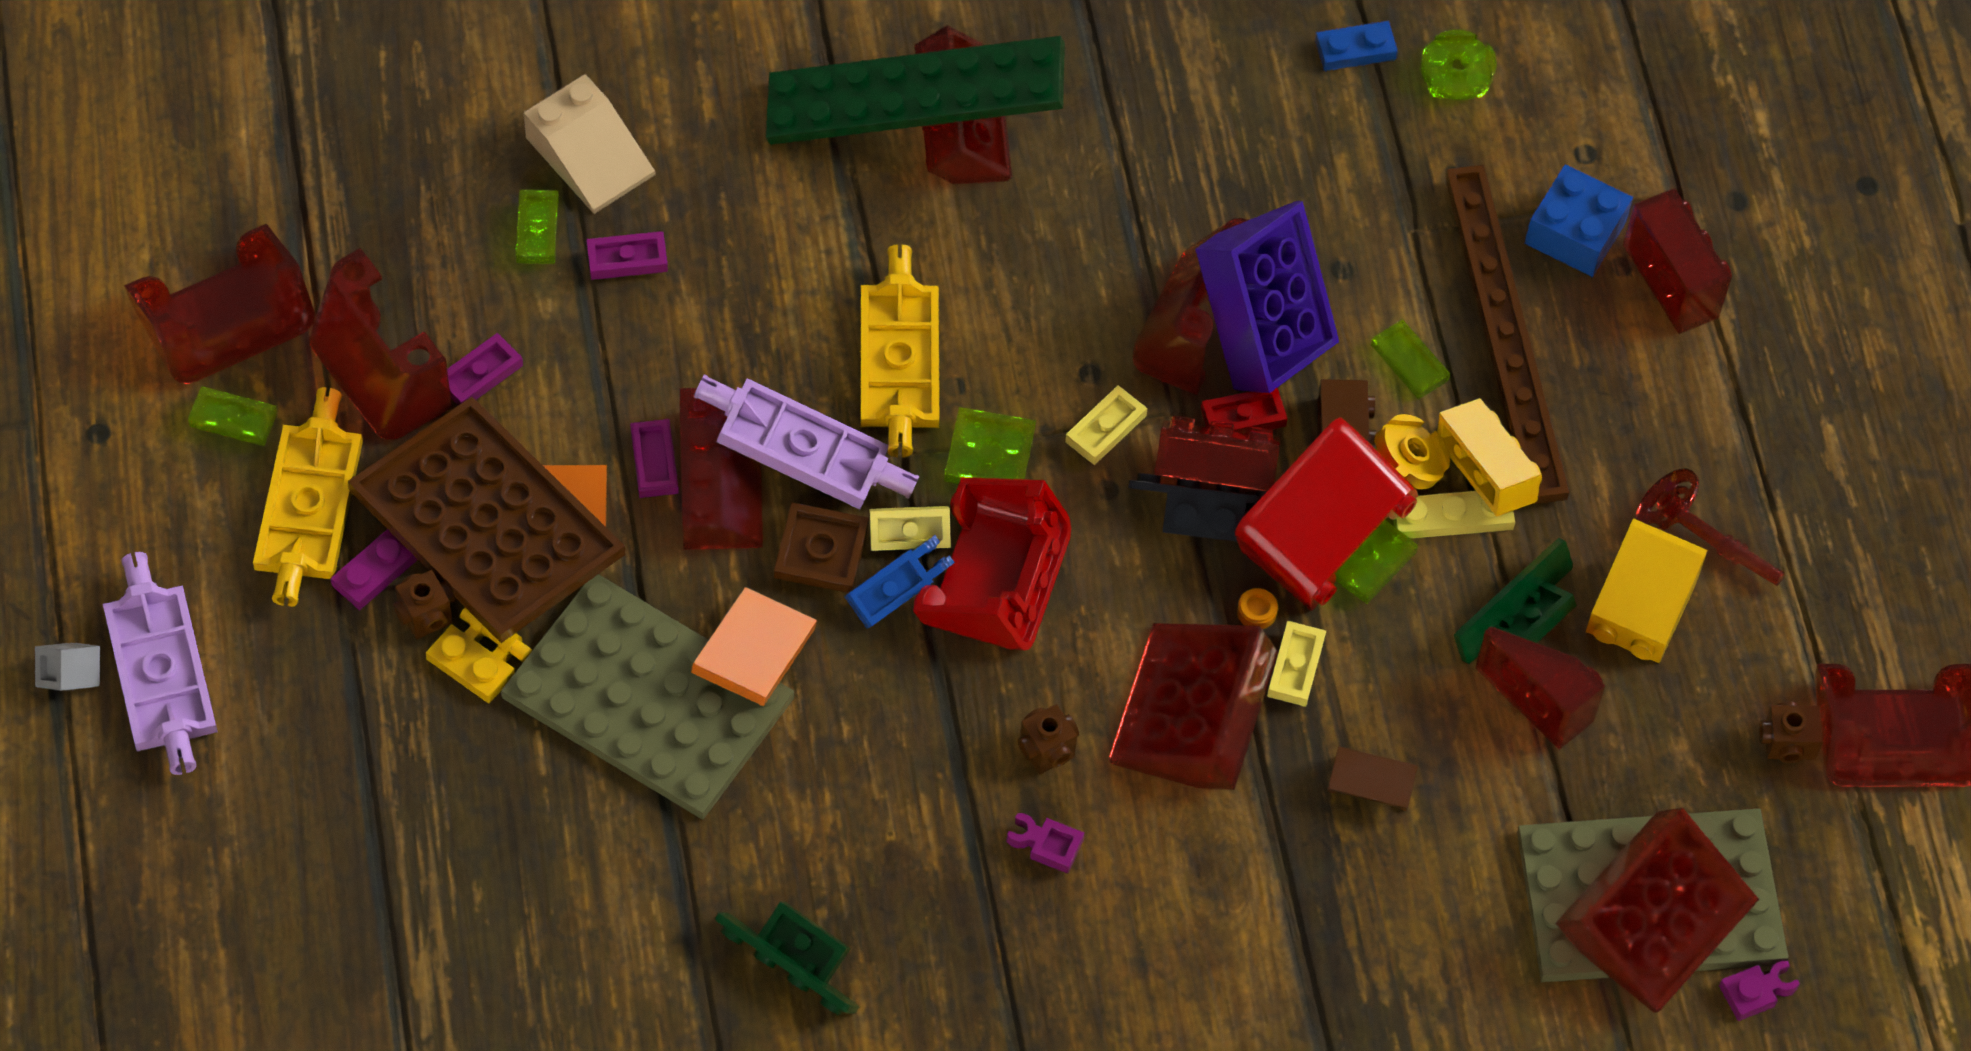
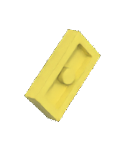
[1065,385,1147,465]
[869,506,951,551]
[1267,621,1326,707]

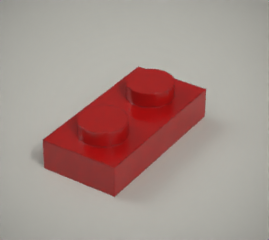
[1201,387,1288,442]

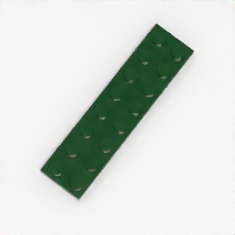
[765,36,1065,145]

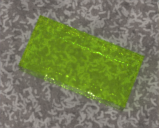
[1371,319,1450,400]

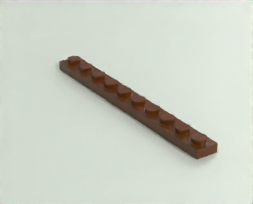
[1445,164,1570,505]

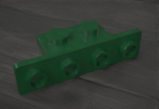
[1454,538,1577,664]
[714,901,860,1016]

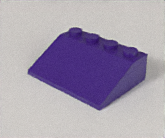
[1195,201,1339,393]

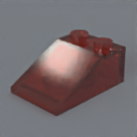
[1475,627,1606,750]

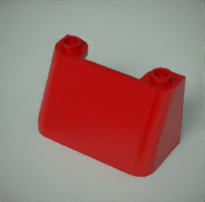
[1235,417,1418,611]
[913,477,1071,650]

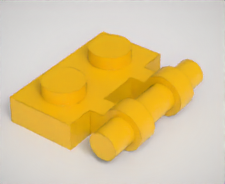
[426,608,532,704]

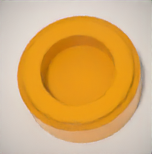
[1237,588,1278,630]

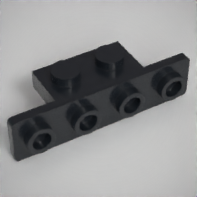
[1128,473,1269,541]

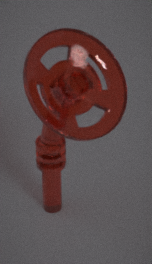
[1635,468,1785,586]

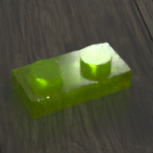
[516,190,559,264]
[188,386,278,446]

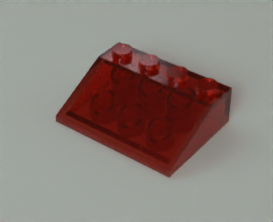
[1108,623,1278,790]
[1556,807,1759,1013]

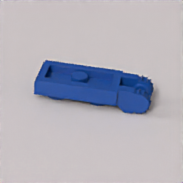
[844,535,955,629]

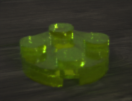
[1420,29,1497,100]

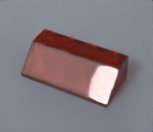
[914,25,1012,184]
[679,388,763,550]

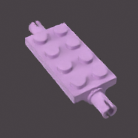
[693,374,919,510]
[103,552,217,775]

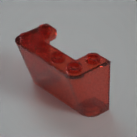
[309,248,452,440]

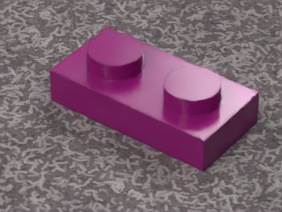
[586,231,668,280]
[437,332,523,406]
[331,529,418,610]

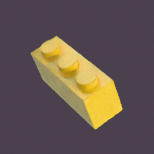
[1437,398,1542,517]

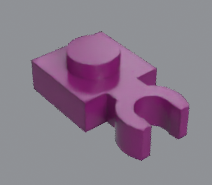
[1006,813,1085,874]
[1719,961,1800,1021]

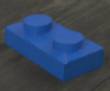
[1315,21,1398,71]

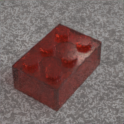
[1623,188,1732,334]
[1154,415,1280,491]

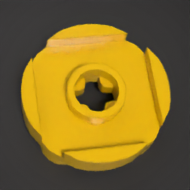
[1374,414,1450,489]

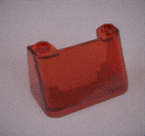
[1132,218,1248,395]
[124,223,315,384]
[1815,664,1971,787]

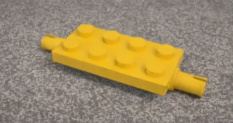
[861,245,939,457]
[253,387,363,607]

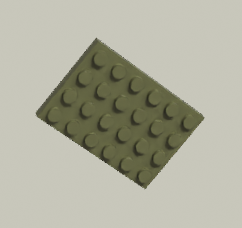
[501,574,794,820]
[1517,808,1789,982]

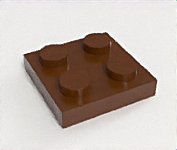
[774,502,869,593]

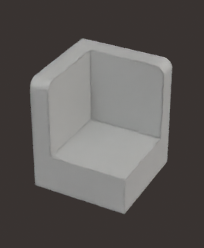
[35,643,100,691]

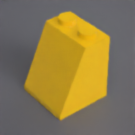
[1586,518,1708,663]

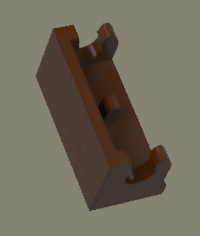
[1327,746,1418,811]

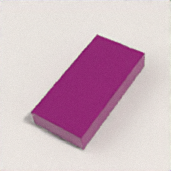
[630,419,679,498]

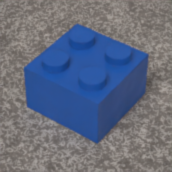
[1525,164,1633,277]

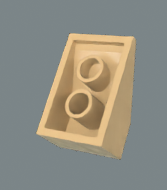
[524,74,655,214]

